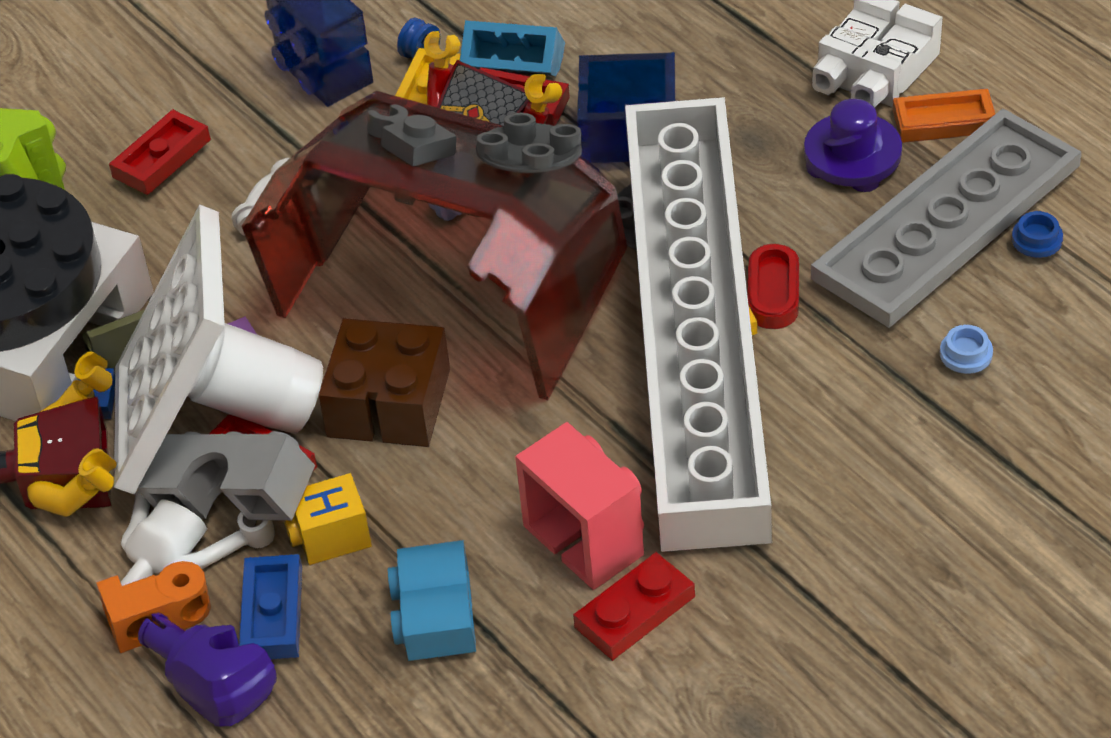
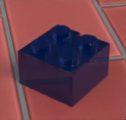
[264,0,374,107]
[577,52,677,163]

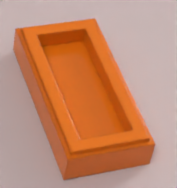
[893,89,995,143]

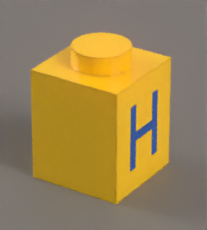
[284,473,372,565]

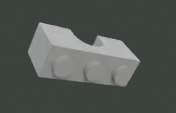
[137,431,315,520]

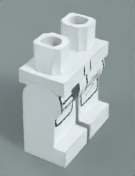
[812,0,943,108]

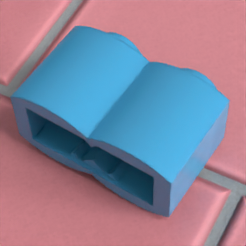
[388,540,476,661]

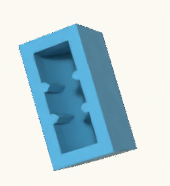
[460,20,565,77]

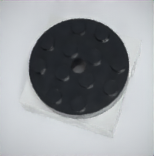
[0,174,154,421]

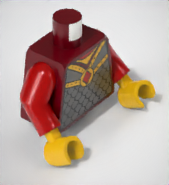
[424,31,562,175]

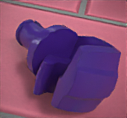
[138,613,277,727]

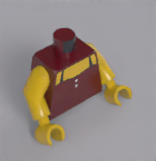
[0,351,117,517]

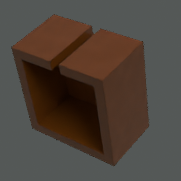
[318,318,450,447]

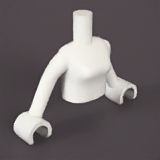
[121,490,275,586]

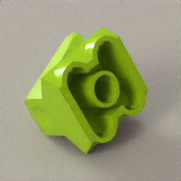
[0,108,66,190]

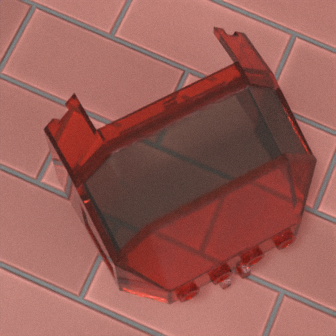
[241,91,627,401]

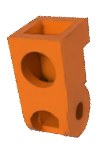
[96,561,211,654]

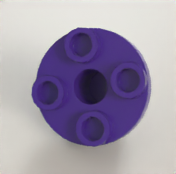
[804,99,902,192]

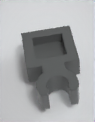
[367,104,456,167]

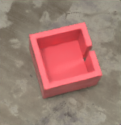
[515,422,644,591]

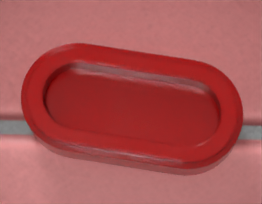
[748,244,799,329]

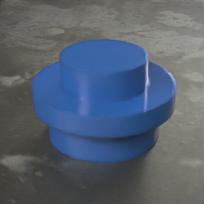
[1012,211,1063,258]

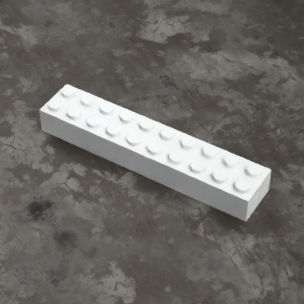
[625,97,772,552]

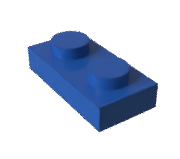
[239,554,302,659]

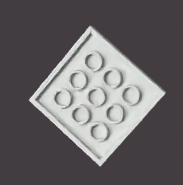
[114,204,323,494]

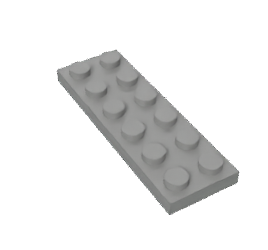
[811,108,1081,328]

